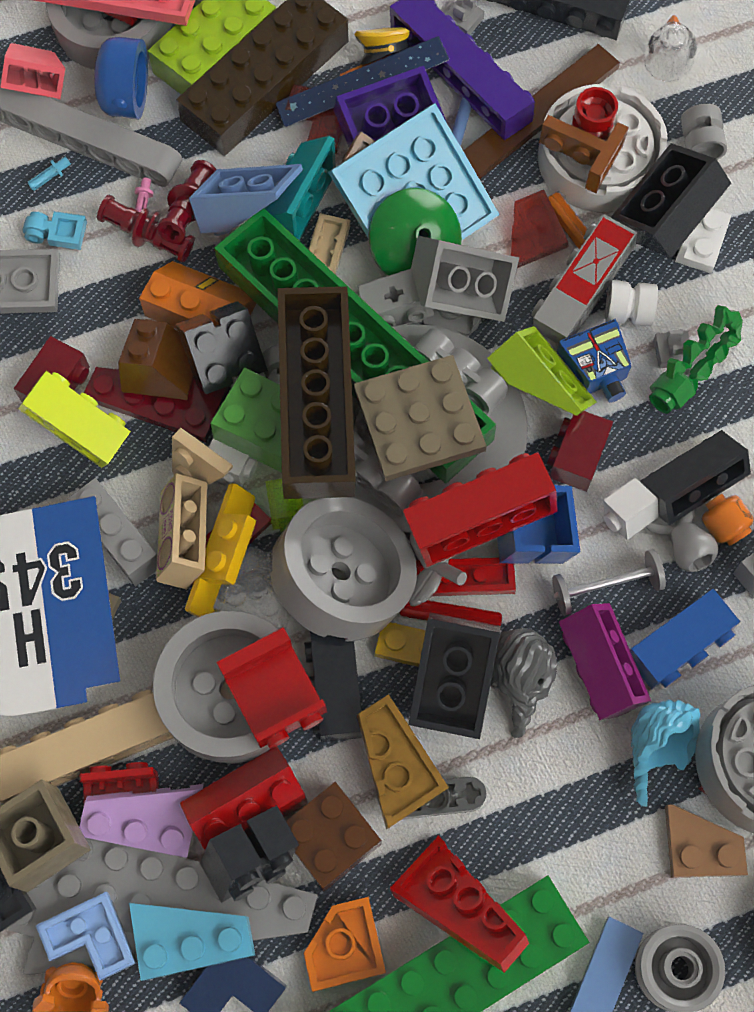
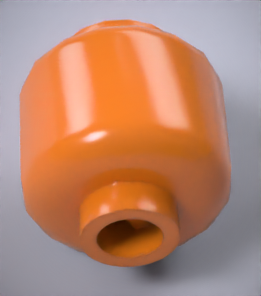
[701,493,754,546]

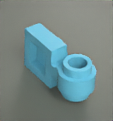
[23,211,87,250]

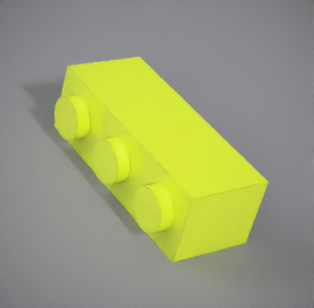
[18,371,131,468]

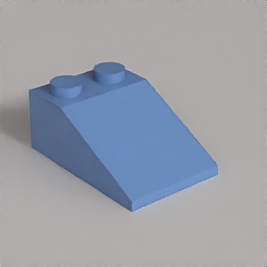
[189,164,303,236]

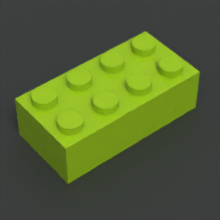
[148,0,276,94]

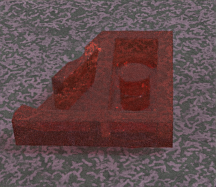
[511,189,569,268]

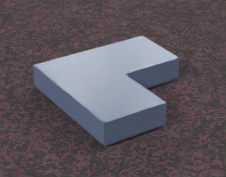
[36,892,137,980]

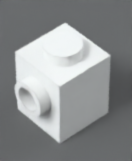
[209,439,258,487]
[603,478,659,540]

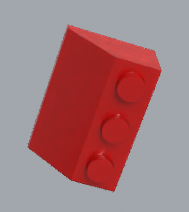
[180,747,308,850]

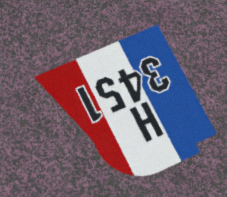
[0,496,121,716]

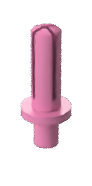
[134,177,154,212]

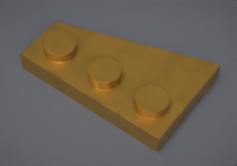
[357,694,449,829]

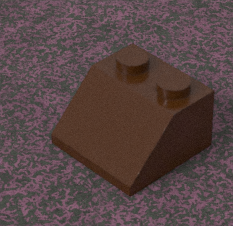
[118,319,194,400]

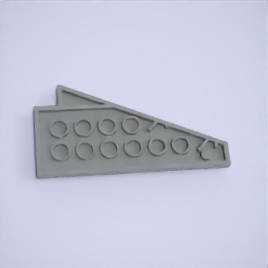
[6,838,318,975]

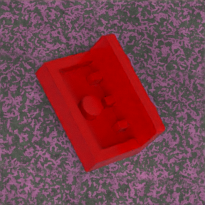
[80,762,159,803]

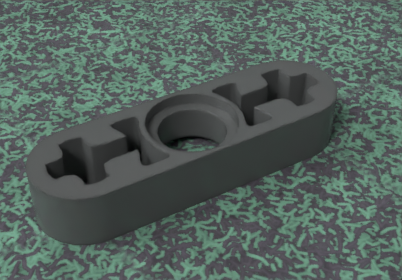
[402,777,487,820]

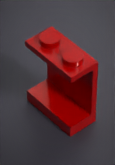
[216,627,327,749]

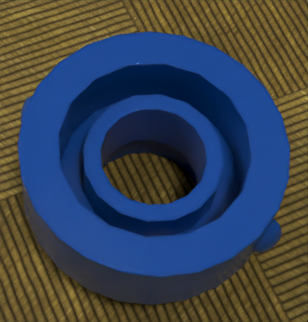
[94,37,148,120]

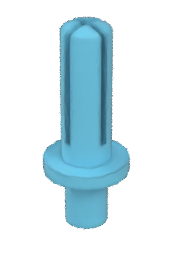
[28,156,71,191]

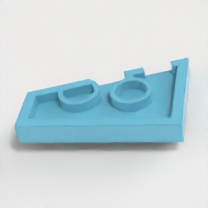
[129,903,255,981]

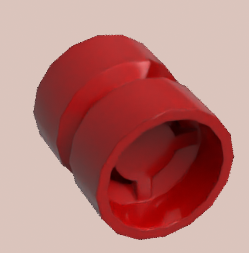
[571,87,618,141]

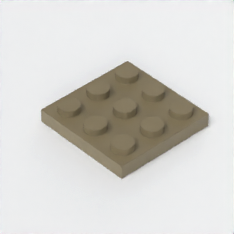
[354,355,487,482]

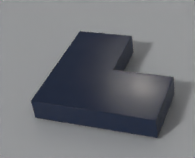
[179,957,287,1012]

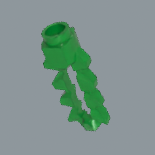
[649,305,743,414]

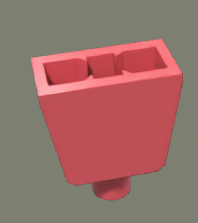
[0,43,65,99]

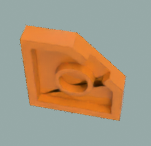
[304,897,386,992]

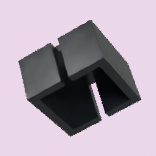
[175,301,268,394]
[200,805,299,903]

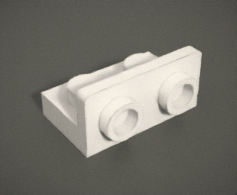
[675,209,731,273]

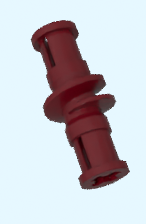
[157,160,217,243]
[97,194,195,263]

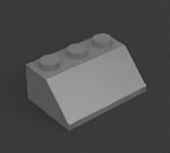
[411,236,519,322]

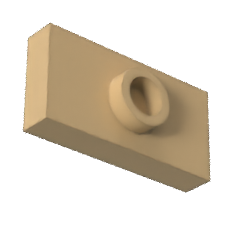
[309,213,350,275]

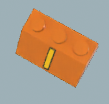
[139,261,257,329]

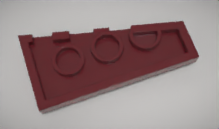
[84,367,231,443]

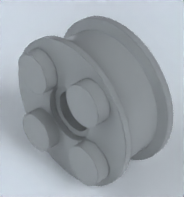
[635,924,725,1012]

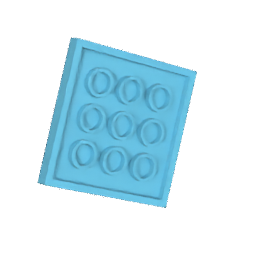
[328,103,500,240]

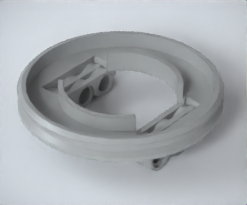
[351,324,528,539]

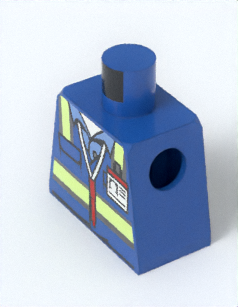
[556,318,631,403]

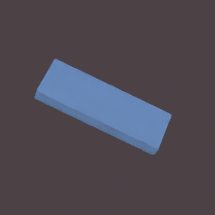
[569,917,644,1012]

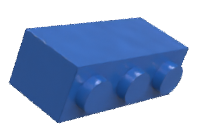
[630,589,741,690]

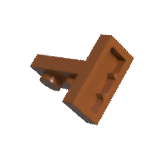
[539,115,629,193]

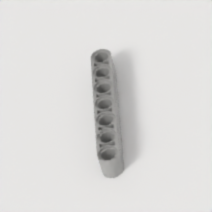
[0,79,182,187]

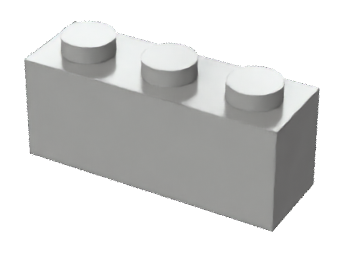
[67,478,157,587]

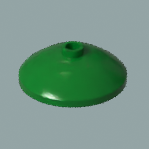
[368,188,462,276]

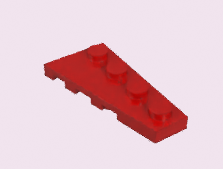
[390,835,529,973]

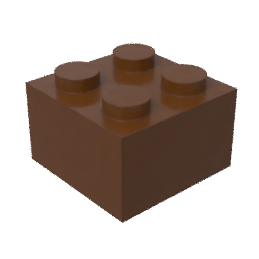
[286,781,382,892]

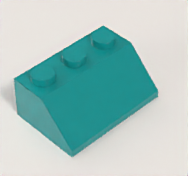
[264,136,336,241]

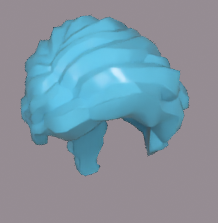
[631,700,701,807]

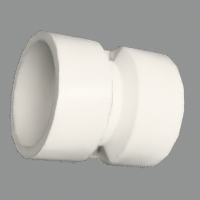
[605,280,658,326]

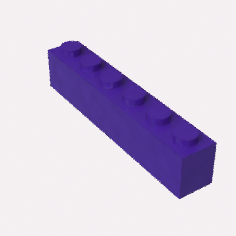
[390,0,535,140]

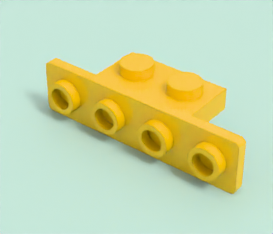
[185,483,257,618]

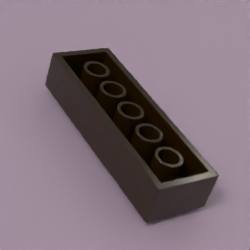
[176,0,349,156]
[278,286,356,499]

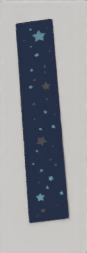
[276,36,449,127]

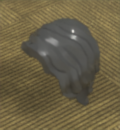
[491,628,557,738]

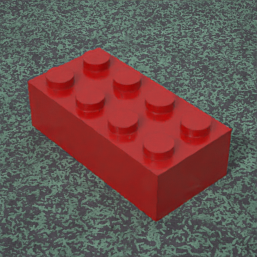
[403,452,558,567]

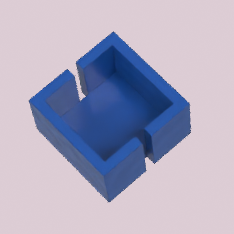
[497,485,580,564]

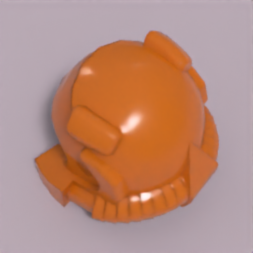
[32,962,109,1012]

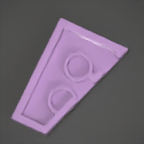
[79,784,203,858]

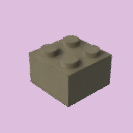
[0,779,91,892]

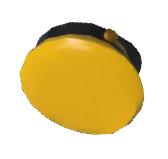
[354,27,409,65]

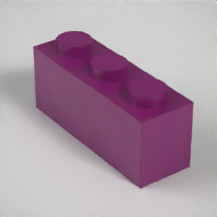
[559,603,651,721]

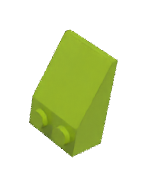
[487,326,597,416]

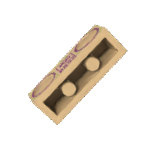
[156,473,207,590]

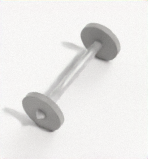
[552,549,666,616]

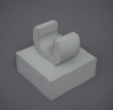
[445,0,485,34]
[653,329,690,368]

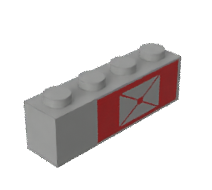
[531,214,637,344]

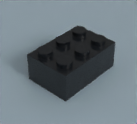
[611,143,732,258]
[408,612,501,739]

